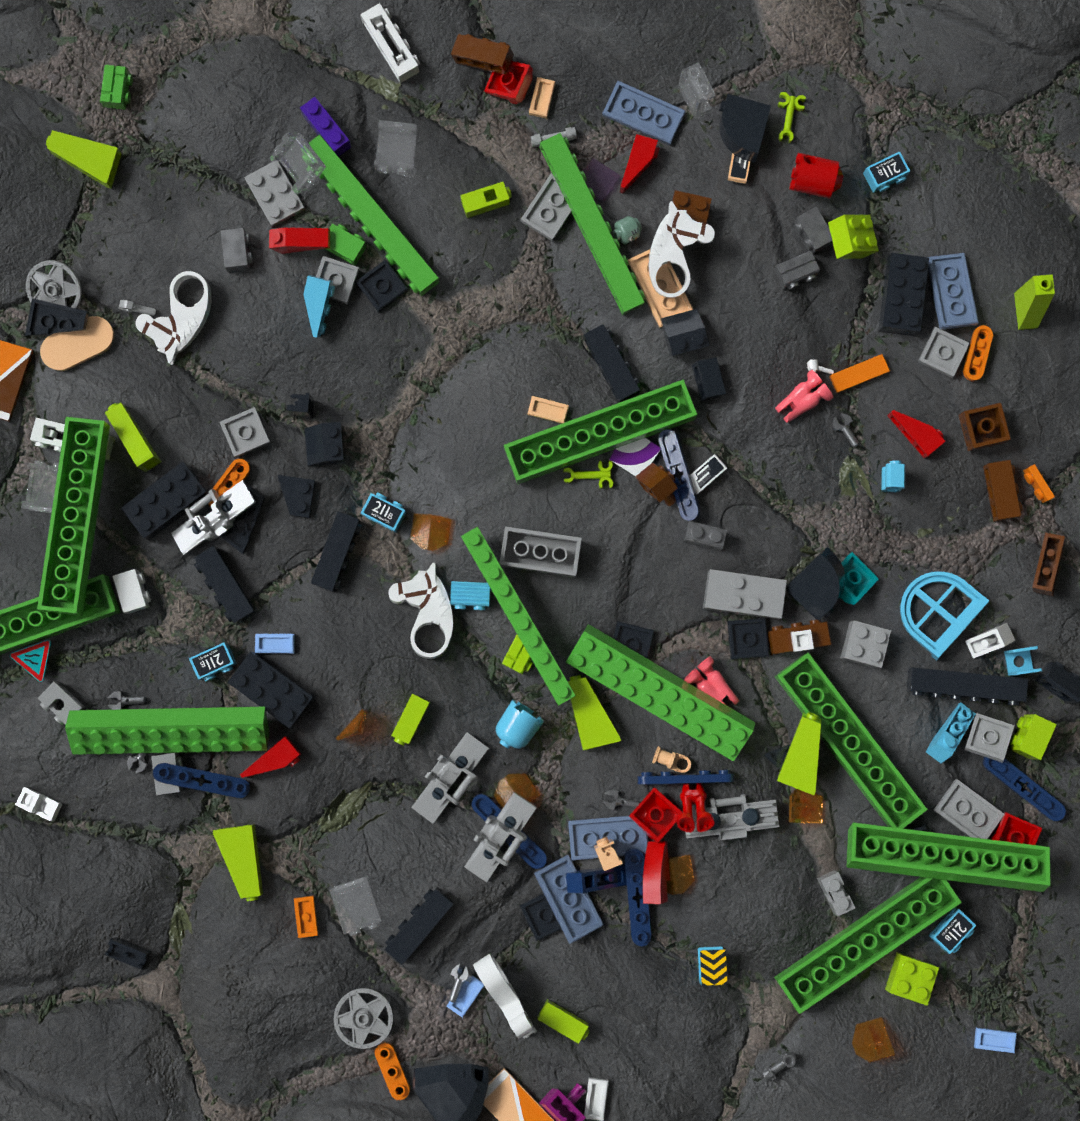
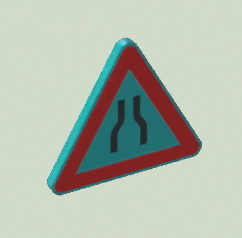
[10,640,51,682]

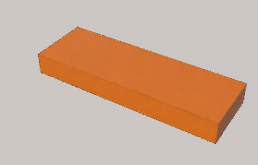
[829,354,890,393]

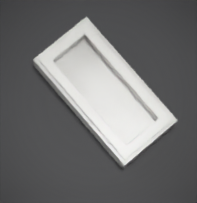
[584,1077,608,1121]

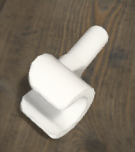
[807,360,834,374]

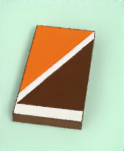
[0,340,34,422]

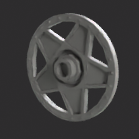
[26,260,82,308]
[334,988,393,1049]

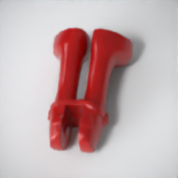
[677,783,714,833]

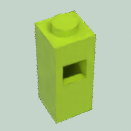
[460,182,512,218]
[391,694,430,746]
[538,999,590,1044]

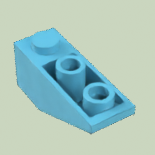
[303,275,335,338]
[926,702,976,763]

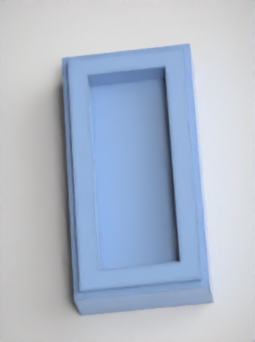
[255,634,295,653]
[446,975,484,1018]
[974,1027,1017,1053]

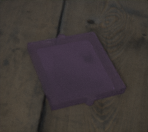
[583,158,620,201]

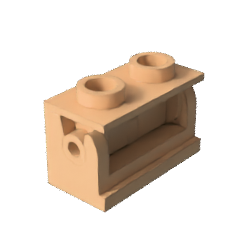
[594,837,623,871]

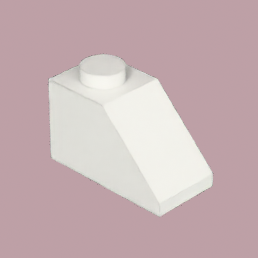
[965,623,1015,658]

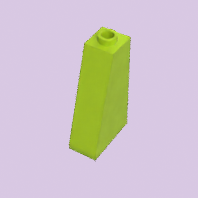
[46,130,122,189]
[1014,274,1055,330]
[105,402,161,472]
[568,675,621,750]
[777,712,821,795]
[213,824,263,901]

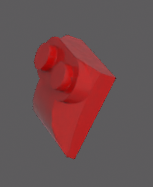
[484,61,533,104]
[629,787,683,843]
[991,812,1042,845]

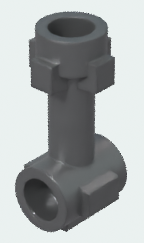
[761,1051,796,1081]

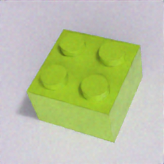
[828,215,879,259]
[1009,714,1057,760]
[885,952,939,1005]

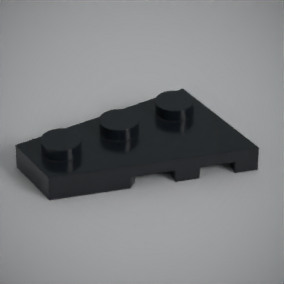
[25,298,89,336]
[220,486,265,555]

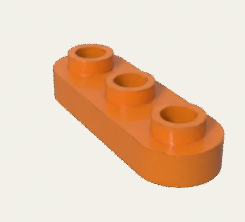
[963,325,993,381]
[208,459,250,506]
[375,1042,410,1100]

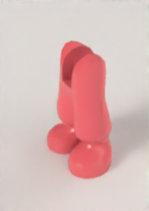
[775,370,834,423]
[684,656,739,705]

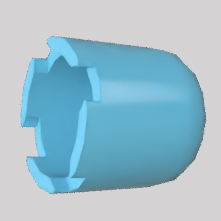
[496,699,544,749]

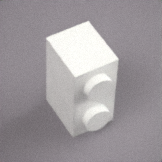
[113,569,151,614]

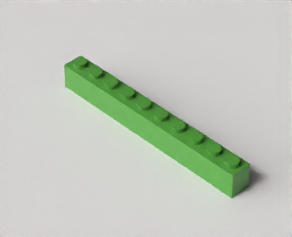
[539,133,645,315]
[302,135,439,296]
[461,527,576,706]

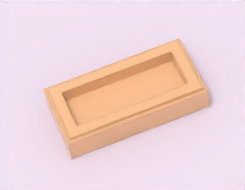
[529,77,555,119]
[527,396,569,424]

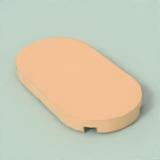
[40,316,114,371]

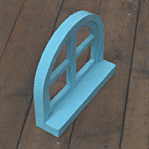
[900,572,989,661]

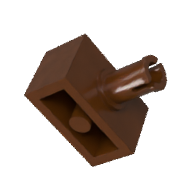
[635,463,677,506]

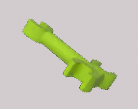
[778,92,806,143]
[564,461,613,489]

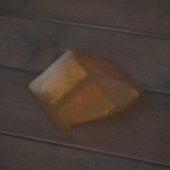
[410,513,452,551]
[336,709,367,741]
[494,773,540,808]
[789,789,823,824]
[666,854,695,895]
[852,1017,895,1063]

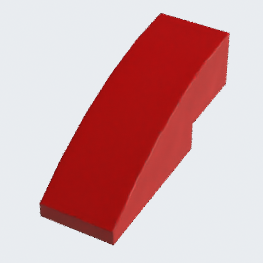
[643,841,670,904]

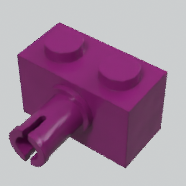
[539,1083,586,1121]

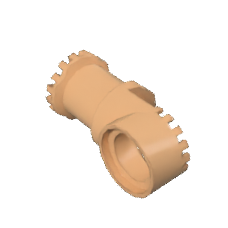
[652,746,691,773]

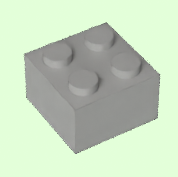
[840,620,891,669]

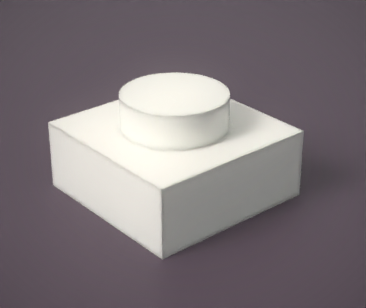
[791,630,814,652]

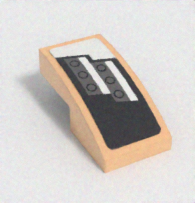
[728,153,750,184]

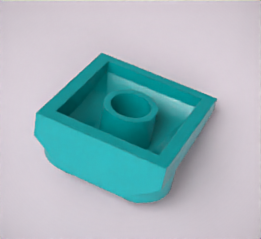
[840,552,878,605]

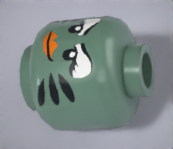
[613,216,642,244]

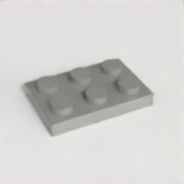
[244,160,305,227]
[521,173,571,241]
[933,779,1004,839]

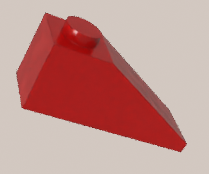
[619,134,660,193]
[269,228,330,254]
[887,410,945,458]
[240,737,302,778]

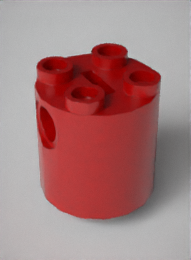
[789,153,843,199]

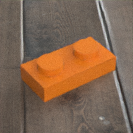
[1023,464,1055,503]
[294,895,319,938]

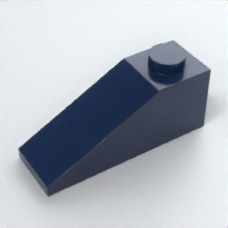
[566,865,627,893]

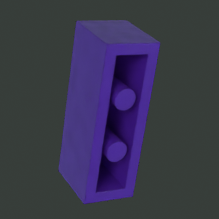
[300,97,351,157]

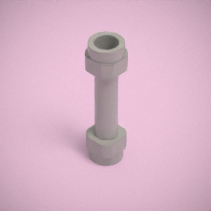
[530,127,577,147]

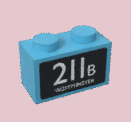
[863,152,910,193]
[360,492,406,532]
[189,642,237,682]
[928,908,976,954]

